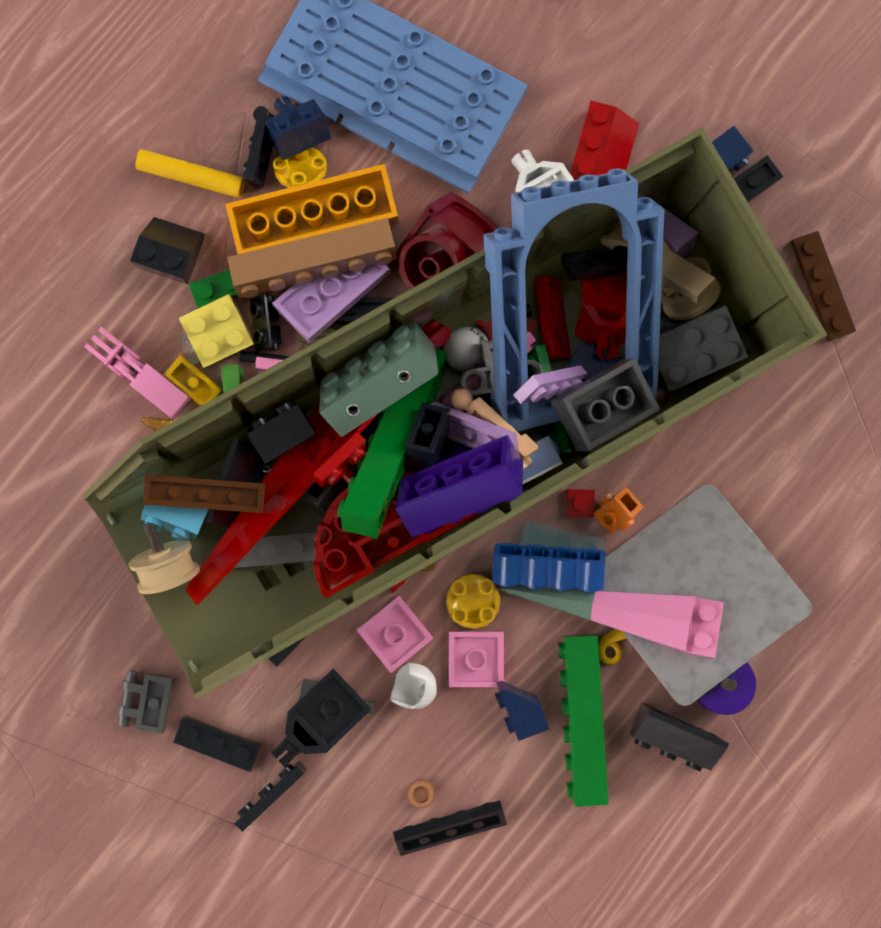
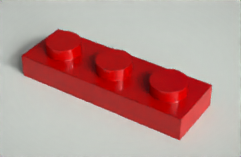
[535,276,571,360]

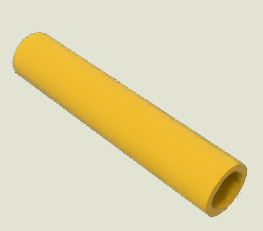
[135,149,245,198]

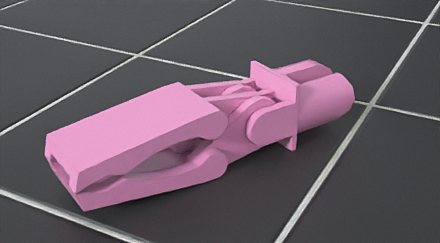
[84,326,191,420]

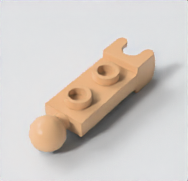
[451,388,539,470]

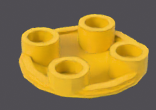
[273,147,327,188]
[446,574,501,629]

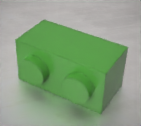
[221,364,244,393]

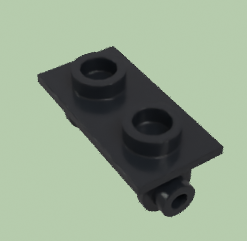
[249,293,282,352]

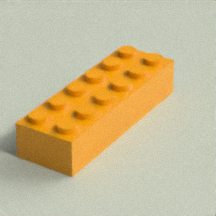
[225,164,399,254]

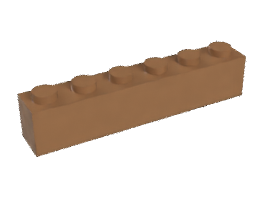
[227,218,397,298]

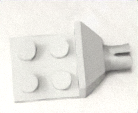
[511,150,574,192]

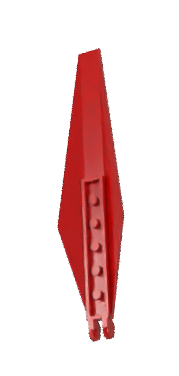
[185,319,452,606]

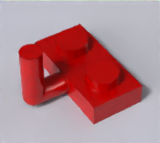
[314,432,366,488]

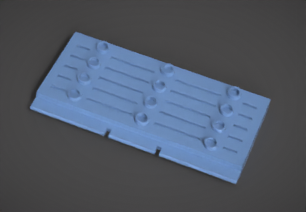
[258,0,528,194]

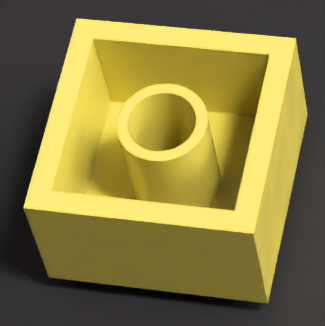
[179,294,254,368]

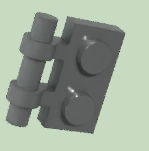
[117,670,174,734]

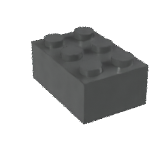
[658,303,748,391]
[551,358,660,451]

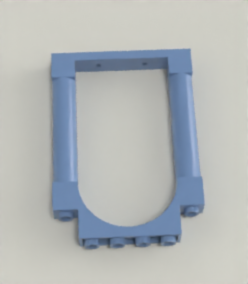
[483,169,664,432]

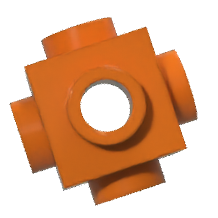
[593,486,644,534]

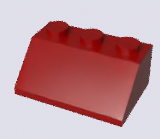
[570,100,639,180]

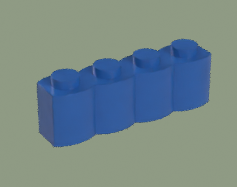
[492,543,606,593]

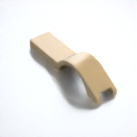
[601,222,716,303]

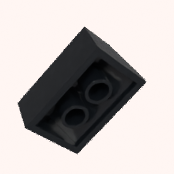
[205,438,272,529]
[629,703,729,772]

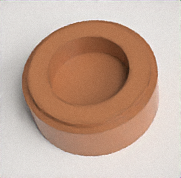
[407,779,435,809]

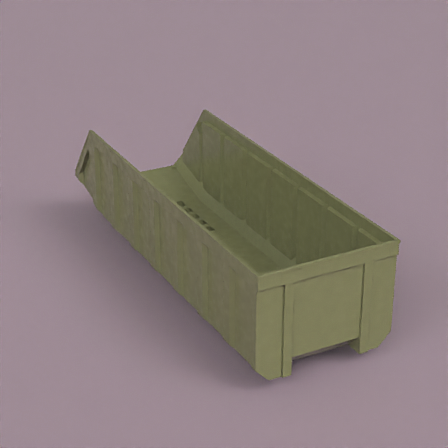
[82,127,827,700]

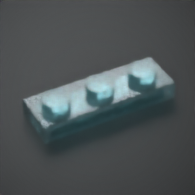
[519,520,606,550]

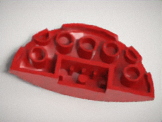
[314,470,476,599]

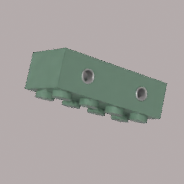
[319,321,438,437]

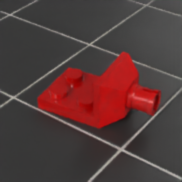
[575,273,627,360]

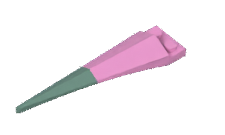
[499,586,724,659]

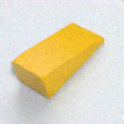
[163,354,223,406]

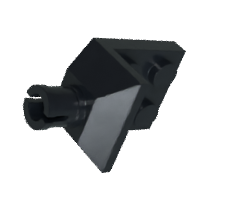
[270,668,371,768]

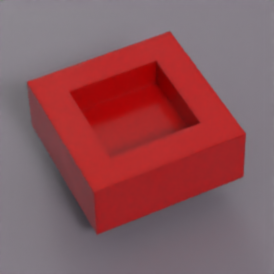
[566,489,595,517]

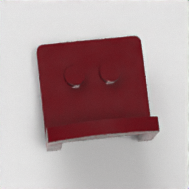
[389,192,498,289]

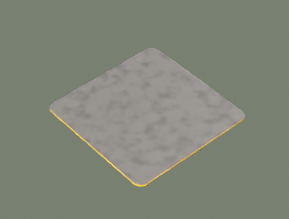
[602,484,812,706]

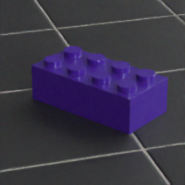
[395,435,523,537]

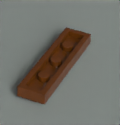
[791,231,856,342]
[143,475,265,513]

